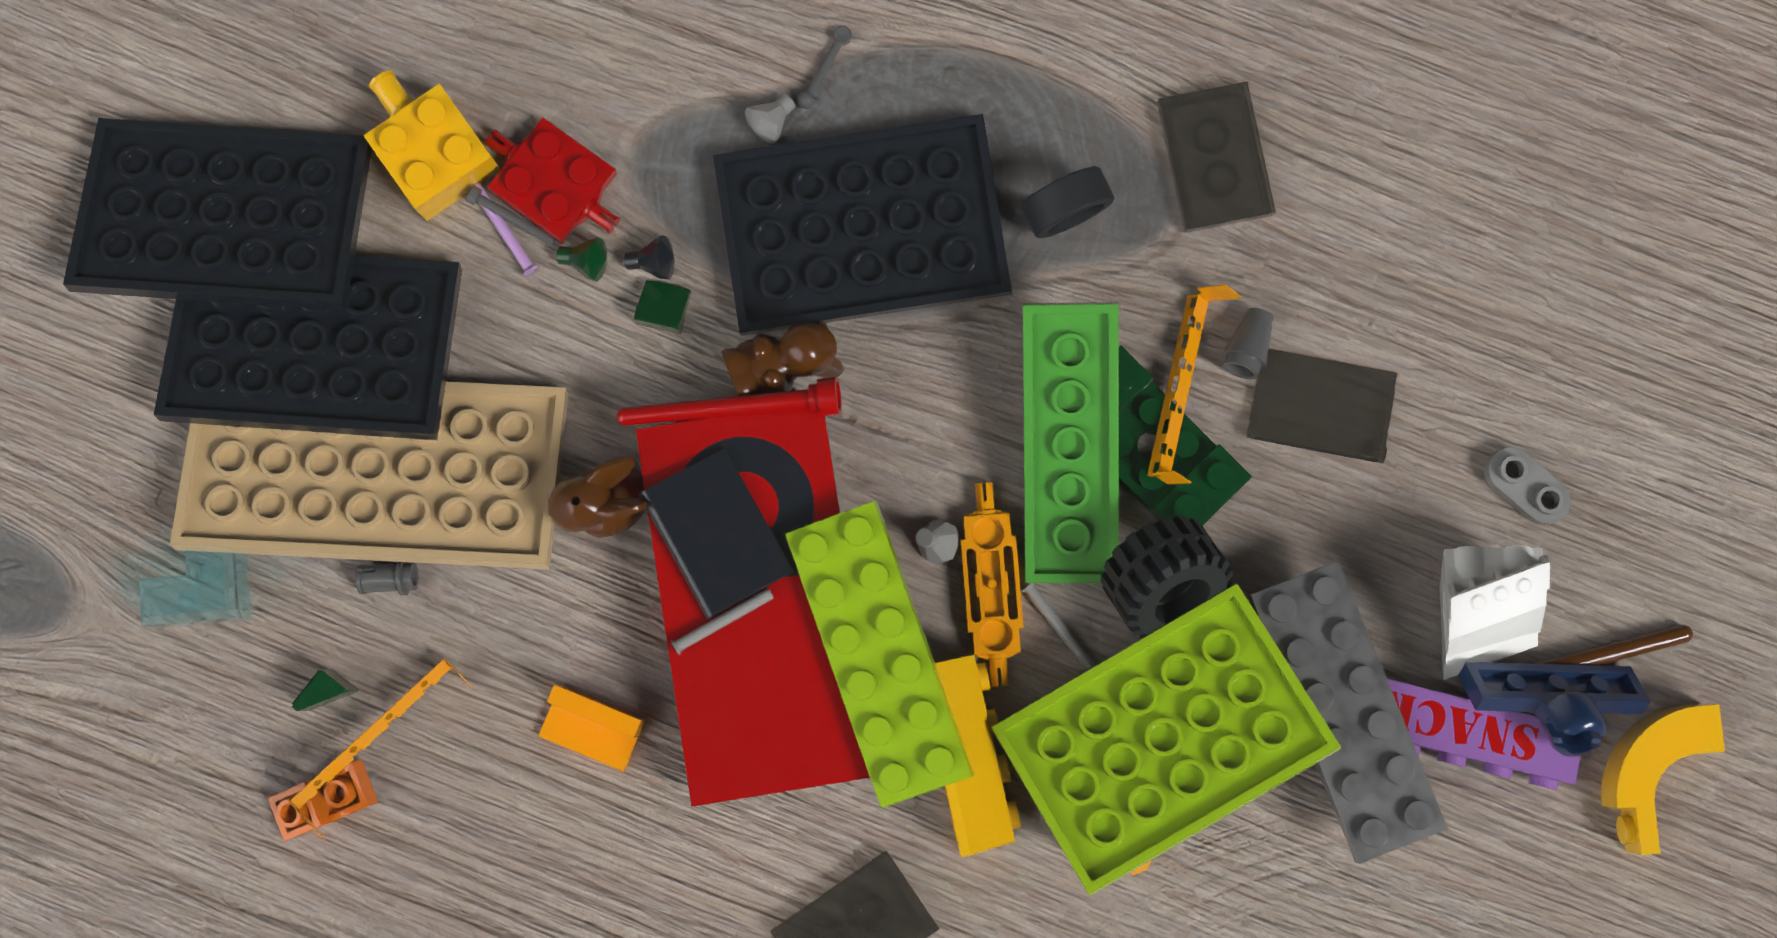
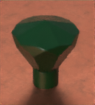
[556,237,607,282]

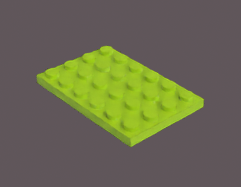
[991,584,1341,897]

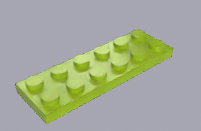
[785,501,974,808]

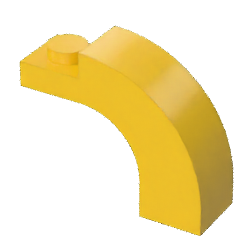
[1601,704,1725,855]

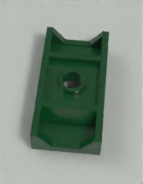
[1119,345,1252,526]

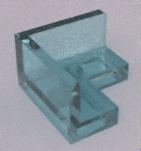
[139,550,252,629]

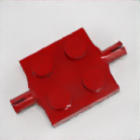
[485,117,620,244]

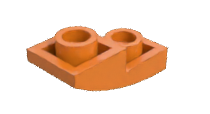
[267,759,379,842]

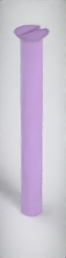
[470,183,539,276]

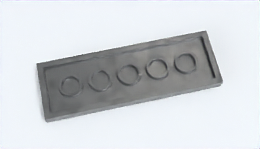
[1247,561,1448,864]

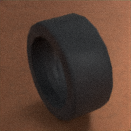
[1021,166,1115,239]

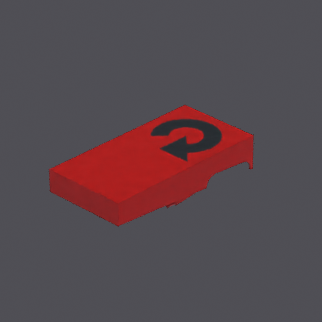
[636,387,870,807]

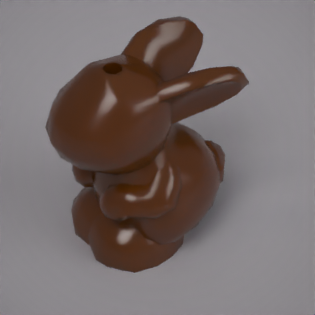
[721,322,844,396]
[548,457,648,538]

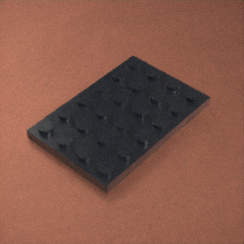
[713,114,1012,336]
[63,118,372,311]
[154,255,462,440]

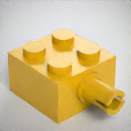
[363,70,501,221]

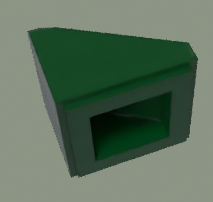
[633,280,691,334]
[292,669,358,711]

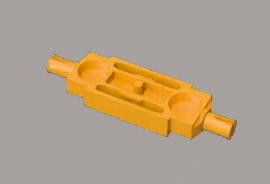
[960,482,1024,687]

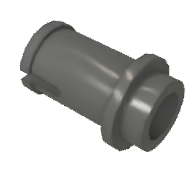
[355,562,419,596]

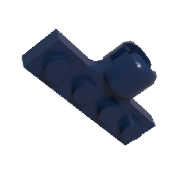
[1458,662,1651,757]

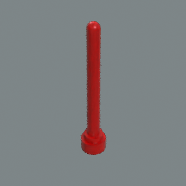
[616,377,842,426]

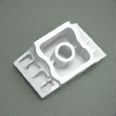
[1439,545,1550,680]

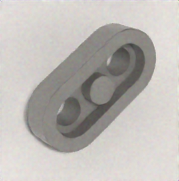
[1484,447,1571,525]

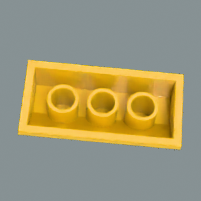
[935,655,1021,857]

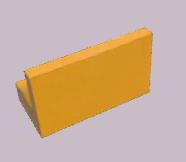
[538,684,646,772]

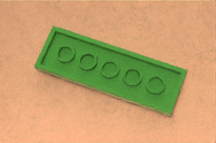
[1023,302,1119,583]

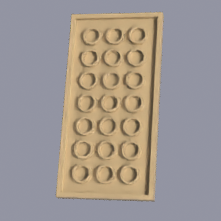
[170,381,568,570]

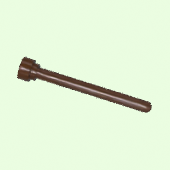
[1534,625,1693,666]

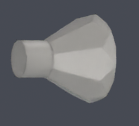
[745,94,795,144]
[916,519,961,565]

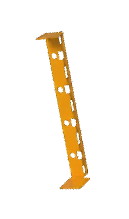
[1147,284,1242,484]
[289,658,473,840]

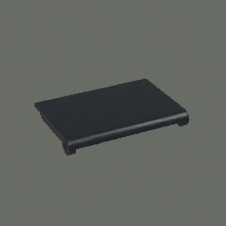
[639,448,794,620]

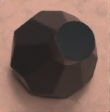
[624,235,675,280]

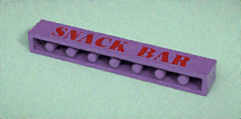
[1387,679,1581,791]

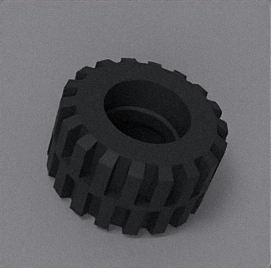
[1101,515,1233,639]

